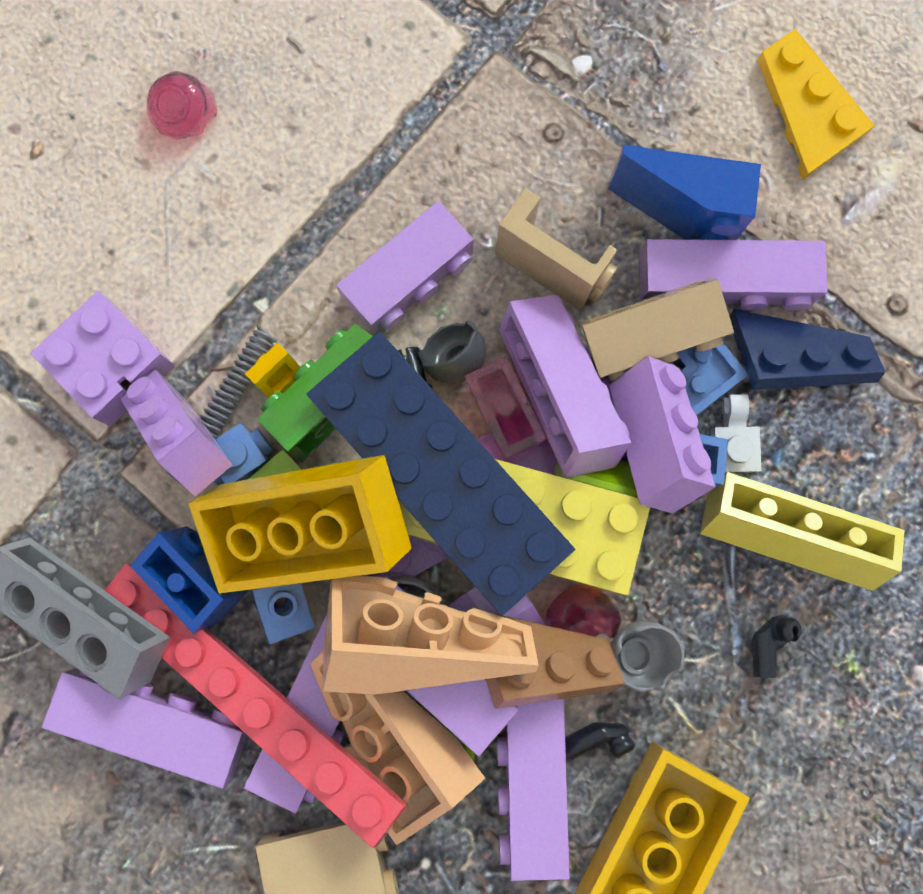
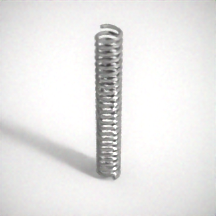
[165,324,277,485]

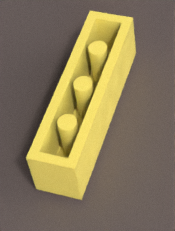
[700,472,905,591]

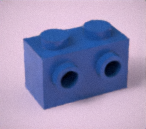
[130,526,249,634]

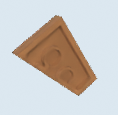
[486,612,625,709]

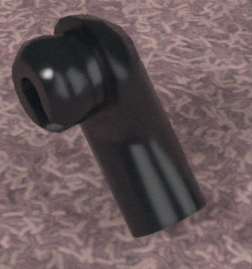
[752,615,802,678]
[565,722,635,760]

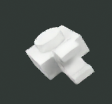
[711,394,761,473]

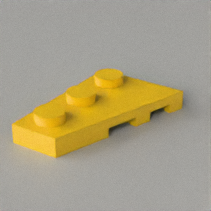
[758,28,875,180]

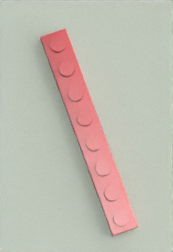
[105,563,408,848]

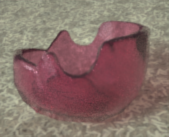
[146,71,217,140]
[545,585,622,638]

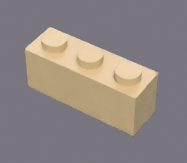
[580,278,734,381]

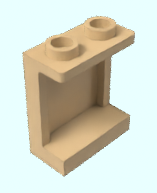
[495,188,618,311]
[255,822,399,894]

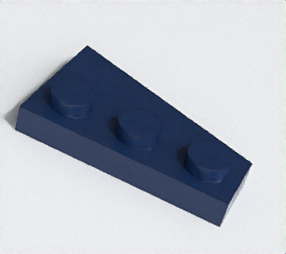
[730,309,886,390]

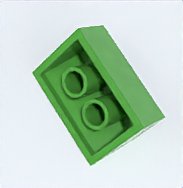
[257,324,373,463]

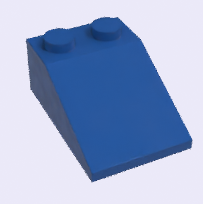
[608,145,761,240]

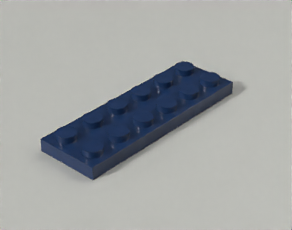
[306,331,576,616]

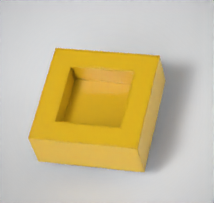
[245,342,300,398]

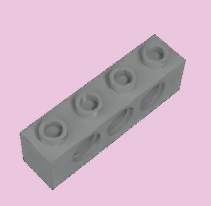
[0,538,170,699]

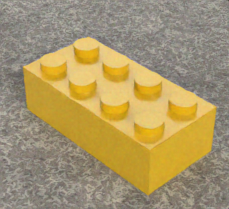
[188,455,412,593]
[574,741,750,894]

